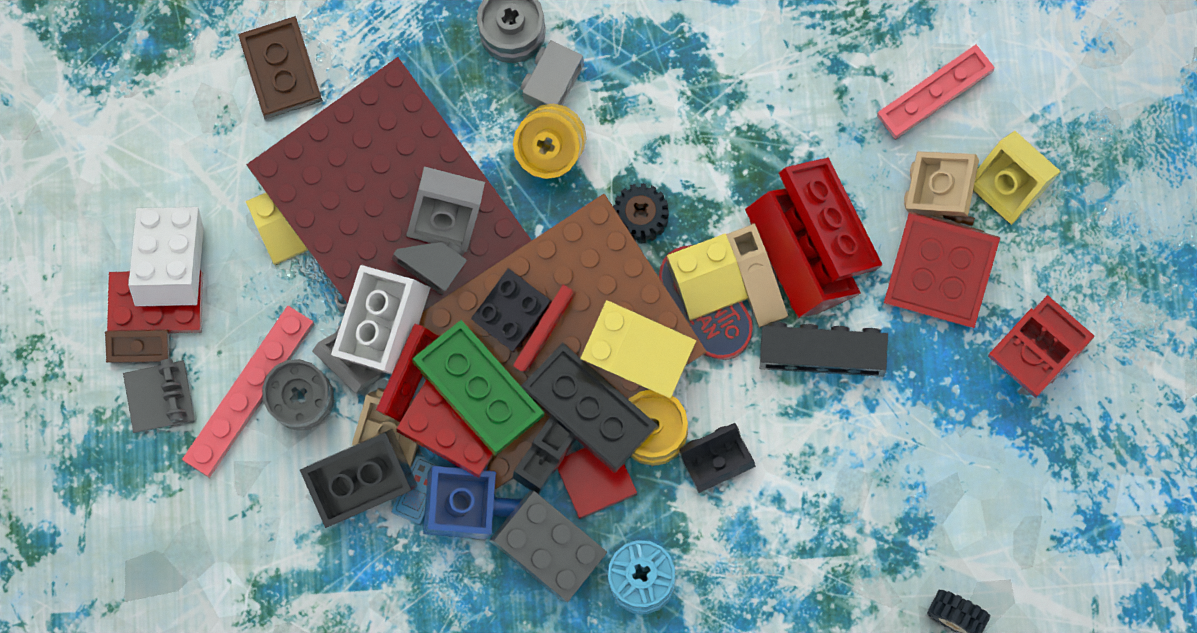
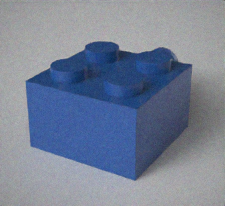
[423,466,522,540]

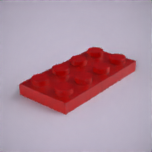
[778,157,883,282]

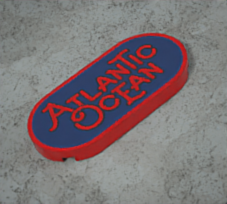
[659,245,753,360]

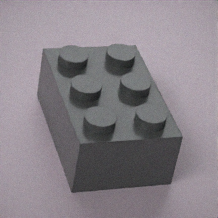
[489,491,607,602]

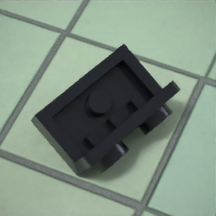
[679,423,756,493]

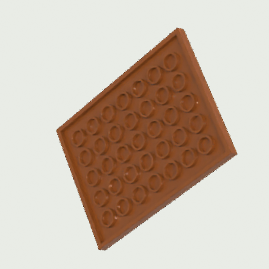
[419,194,707,489]

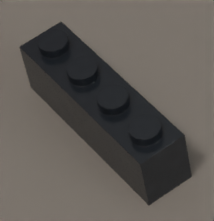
[759,322,888,377]

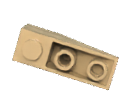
[726,223,788,328]

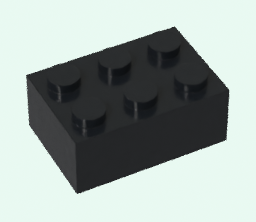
[300,429,418,528]

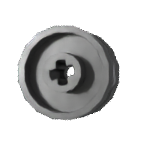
[477,0,546,63]

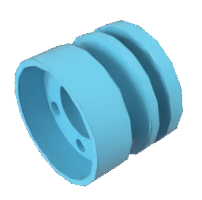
[608,540,675,614]

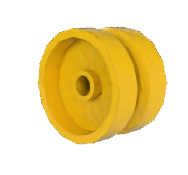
[513,103,587,179]
[628,390,688,466]

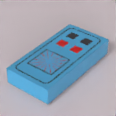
[391,455,436,526]

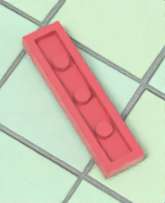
[877,44,995,140]

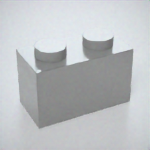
[521,40,584,108]

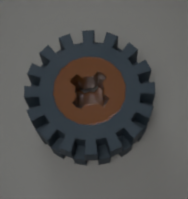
[613,183,669,243]

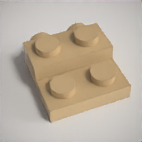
[904,151,979,219]
[351,388,419,468]

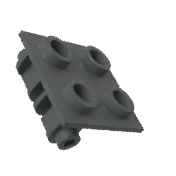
[123,359,195,433]

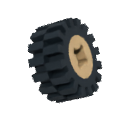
[927,589,991,633]

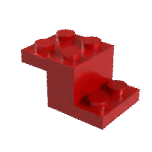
[988,295,1095,398]

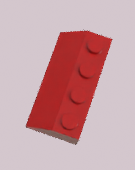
[745,189,861,318]

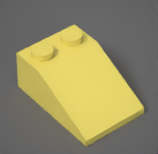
[580,300,697,399]

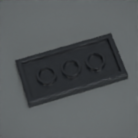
[521,343,658,473]

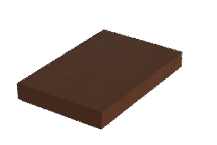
[238,16,323,119]

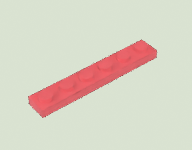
[182,305,314,478]

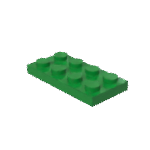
[412,320,544,456]

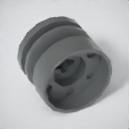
[262,359,334,431]

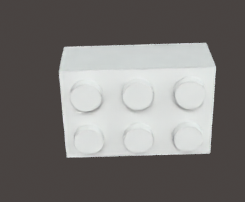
[128,207,204,306]
[331,265,430,375]

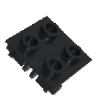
[471,268,552,352]

